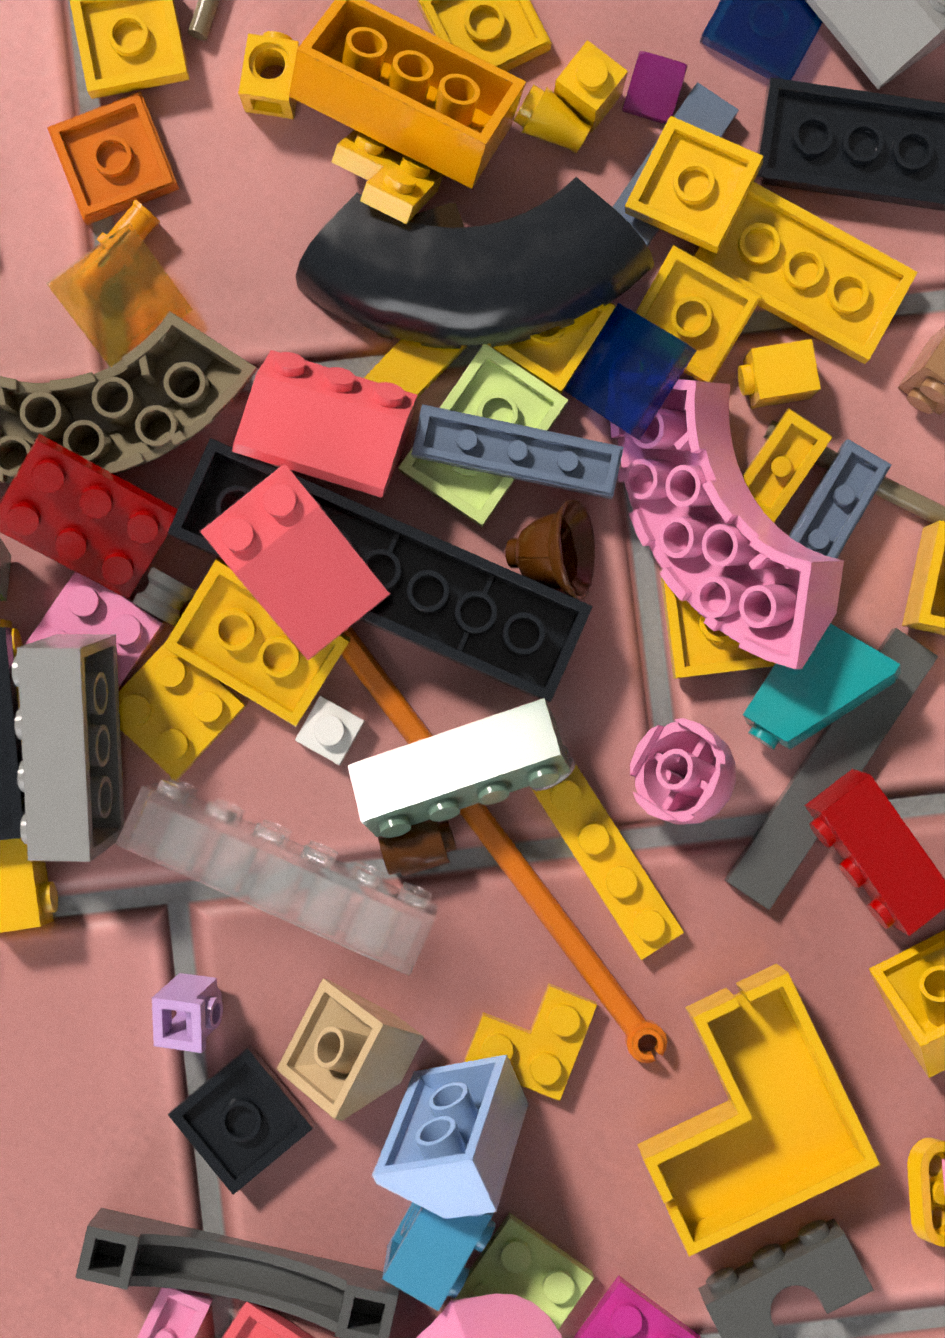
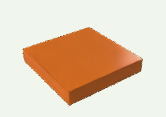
[47,91,180,225]

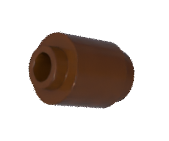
[378,820,457,877]

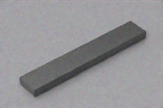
[724,628,938,910]

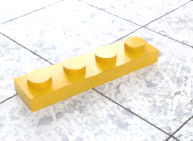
[530,760,684,960]

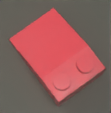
[200,464,390,660]

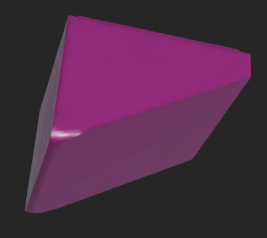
[622,51,688,124]

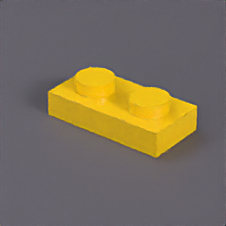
[743,408,833,523]

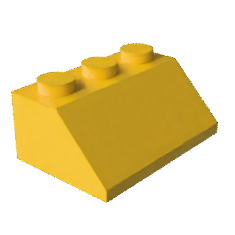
[869,930,945,1078]

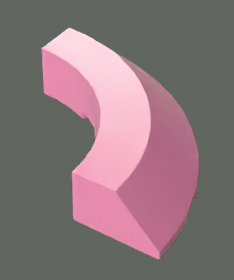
[610,372,844,670]

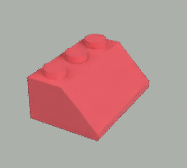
[232,350,418,498]

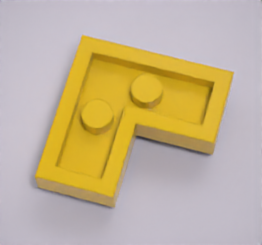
[332,130,444,224]
[464,983,597,1101]

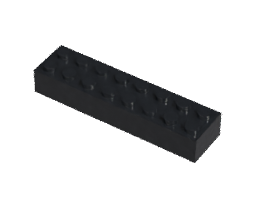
[168,438,593,703]

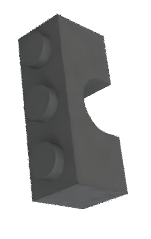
[698,1218,874,1338]

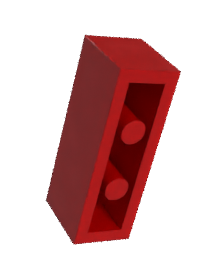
[804,769,945,936]

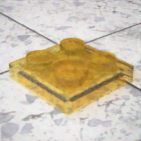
[47,223,193,367]

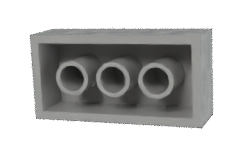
[12,634,125,862]

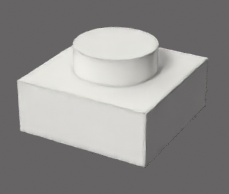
[295,696,365,765]

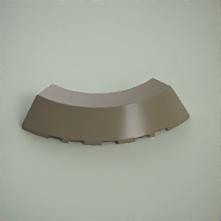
[0,311,258,483]

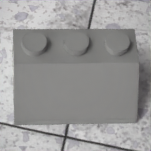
[805,0,945,89]

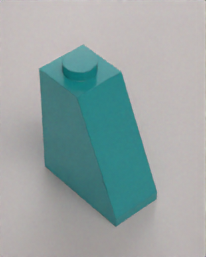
[743,623,901,750]

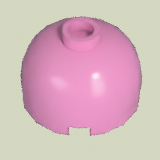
[630,718,736,825]

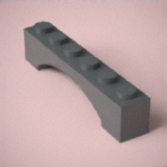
[75,1208,399,1338]

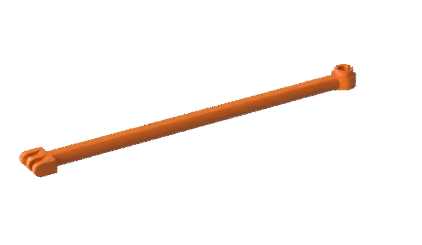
[341,627,667,1063]

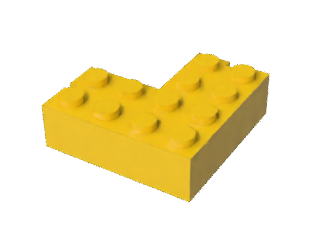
[637,963,880,1257]

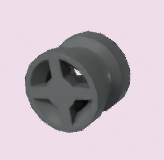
[133,567,196,626]

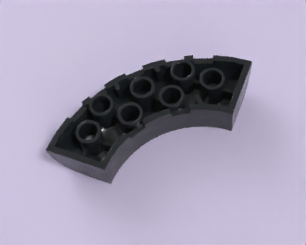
[295,177,654,349]

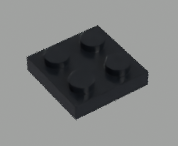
[168,1045,315,1195]

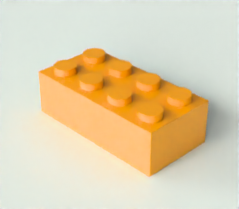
[289,0,526,189]

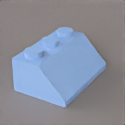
[372,1055,528,1219]

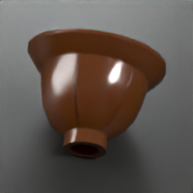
[505,499,595,601]

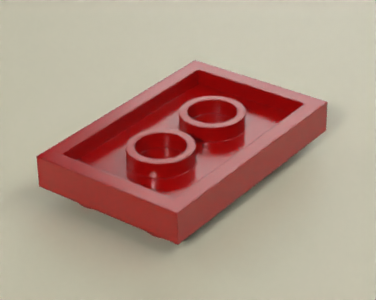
[0,434,178,599]

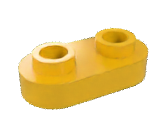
[907,1137,945,1247]

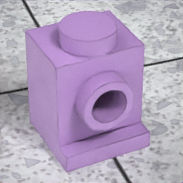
[152,973,223,1053]

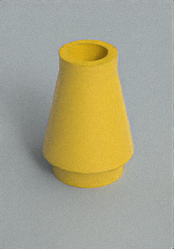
[513,84,592,153]

